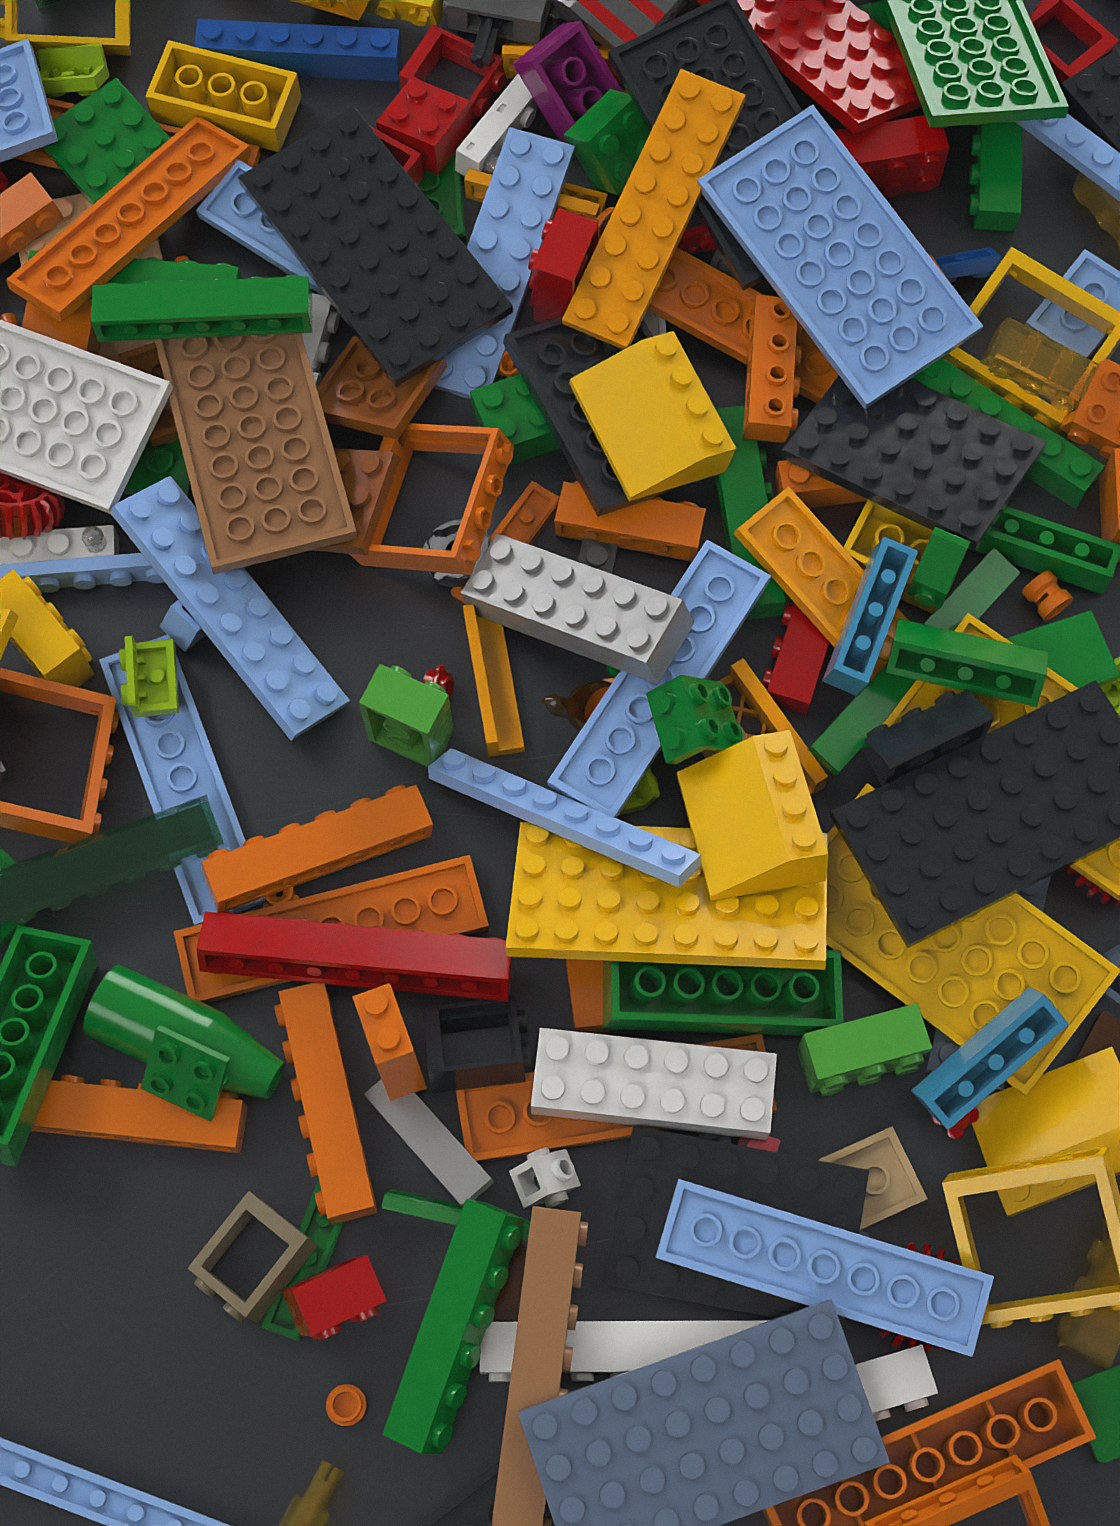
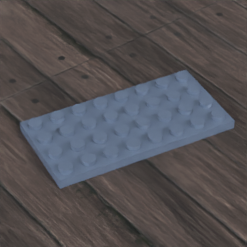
[517,1299,890,1526]

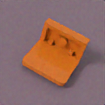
[1059,359,1120,460]

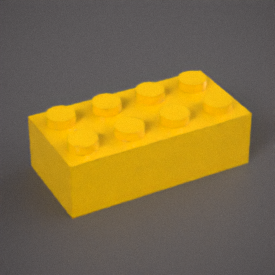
[145,40,301,152]

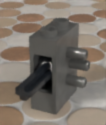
[443,0,552,69]

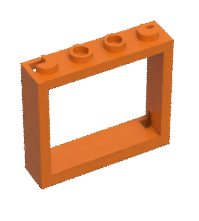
[350,423,514,575]
[0,668,119,846]
[864,1454,1050,1526]

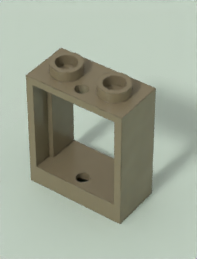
[187,1191,318,1323]

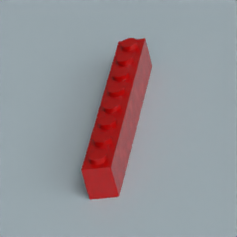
[196,911,513,1001]

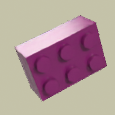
[512,21,624,144]

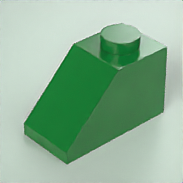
[907,527,970,608]

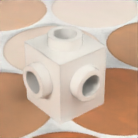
[509,1147,581,1208]

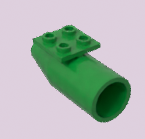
[83,964,285,1122]

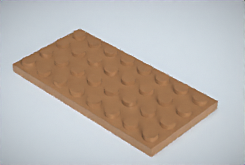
[155,333,358,575]

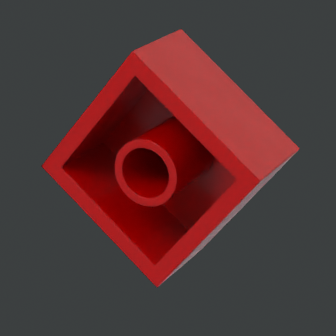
[376,77,473,175]
[281,1255,387,1340]

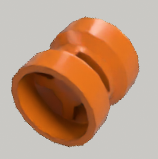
[1022,570,1074,621]

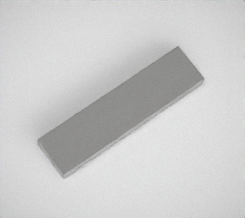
[364,1079,494,1208]

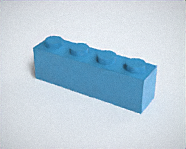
[822,537,918,696]
[911,987,1069,1130]

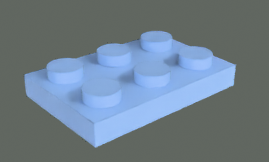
[1024,249,1120,367]

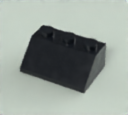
[862,690,994,786]

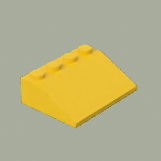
[569,331,736,501]
[677,730,829,901]
[972,1047,1120,1217]

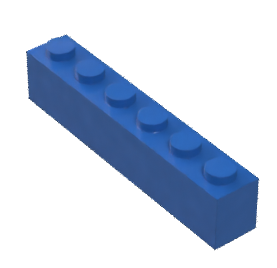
[194,19,402,82]

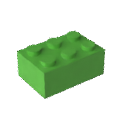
[359,664,454,767]
[796,1003,932,1096]

